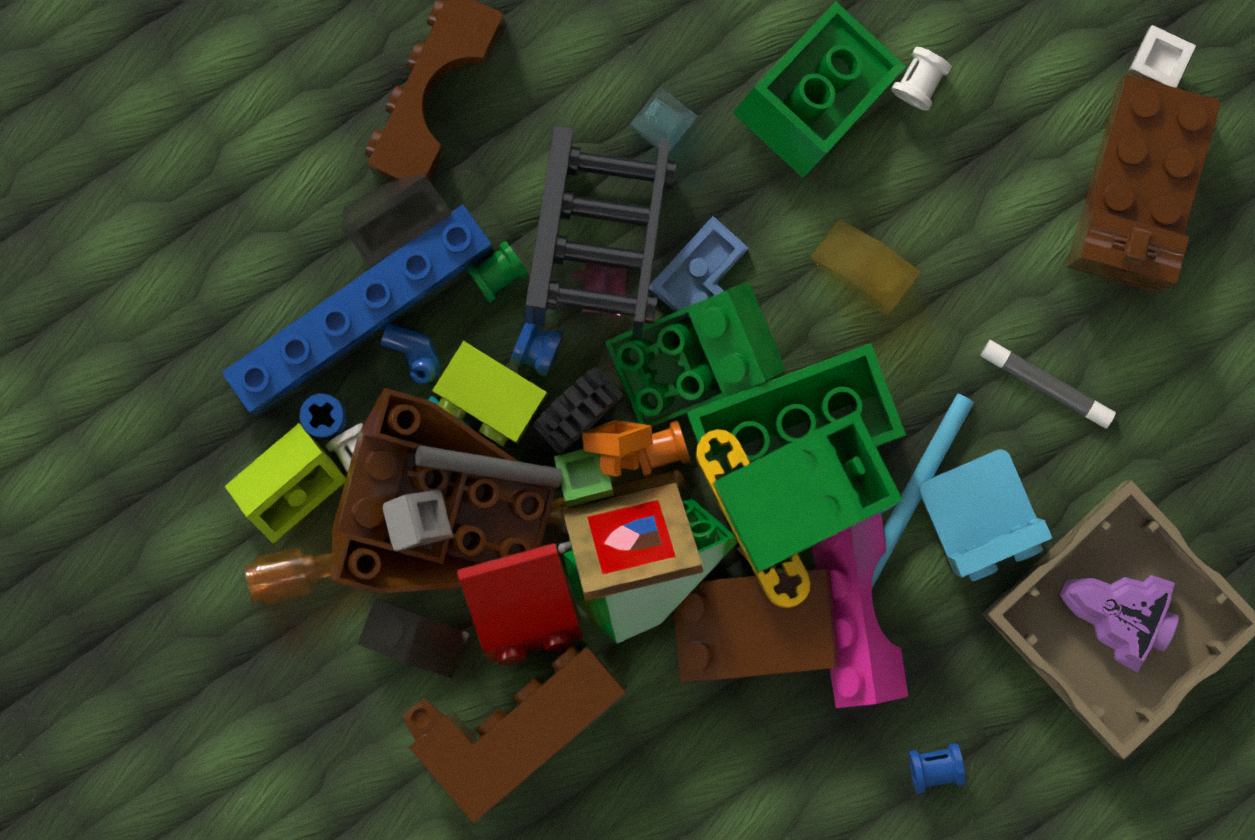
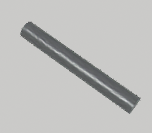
[415,445,562,488]

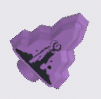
[1058,575,1179,673]

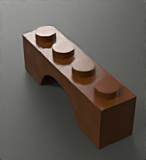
[365,0,505,195]

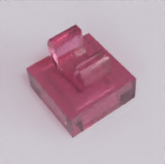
[571,263,627,317]

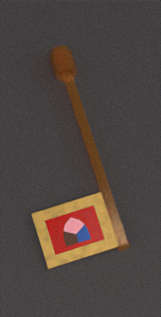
[244,467,704,605]

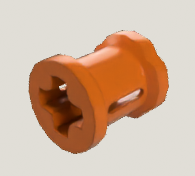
[637,421,691,477]

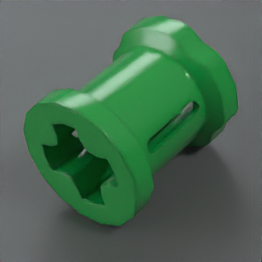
[466,240,530,303]

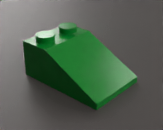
[732,1,906,178]

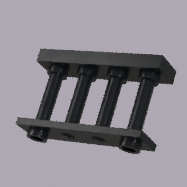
[525,125,677,340]

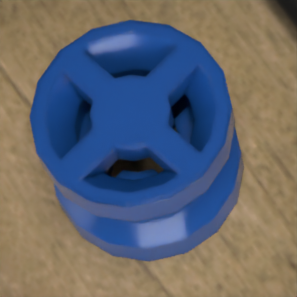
[510,323,564,378]

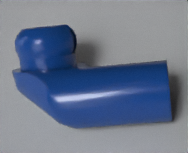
[381,322,441,385]

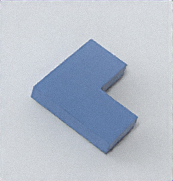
[649,216,749,319]

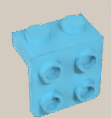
[920,449,1052,581]

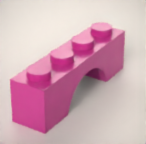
[812,514,908,708]

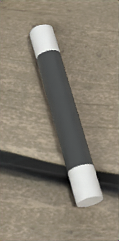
[980,340,1116,429]

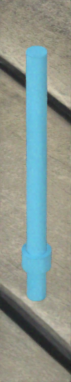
[872,393,974,587]

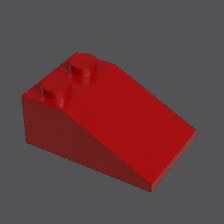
[457,543,583,665]

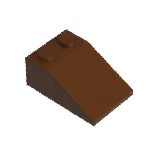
[673,569,839,682]

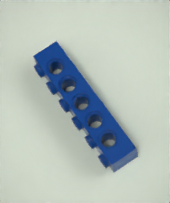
[221,204,493,416]

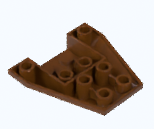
[331,388,556,594]

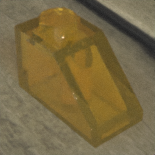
[810,219,921,316]

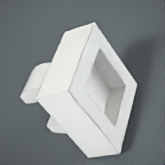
[1128,25,1196,88]

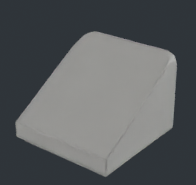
[383,490,453,551]

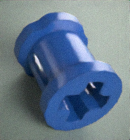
[299,394,347,439]
[908,743,966,794]

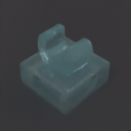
[630,87,698,155]

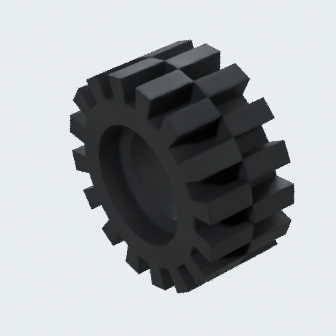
[532,366,623,455]

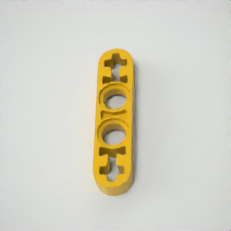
[696,430,810,608]

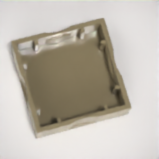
[982,480,1255,759]

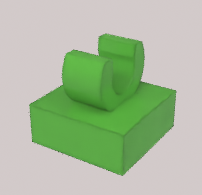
[554,449,614,507]

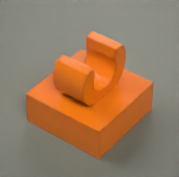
[582,420,653,476]

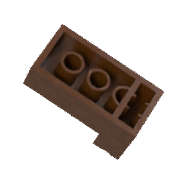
[1067,74,1221,293]
[402,645,626,824]

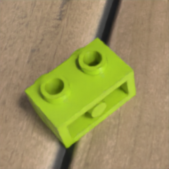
[432,341,548,446]
[225,423,346,543]

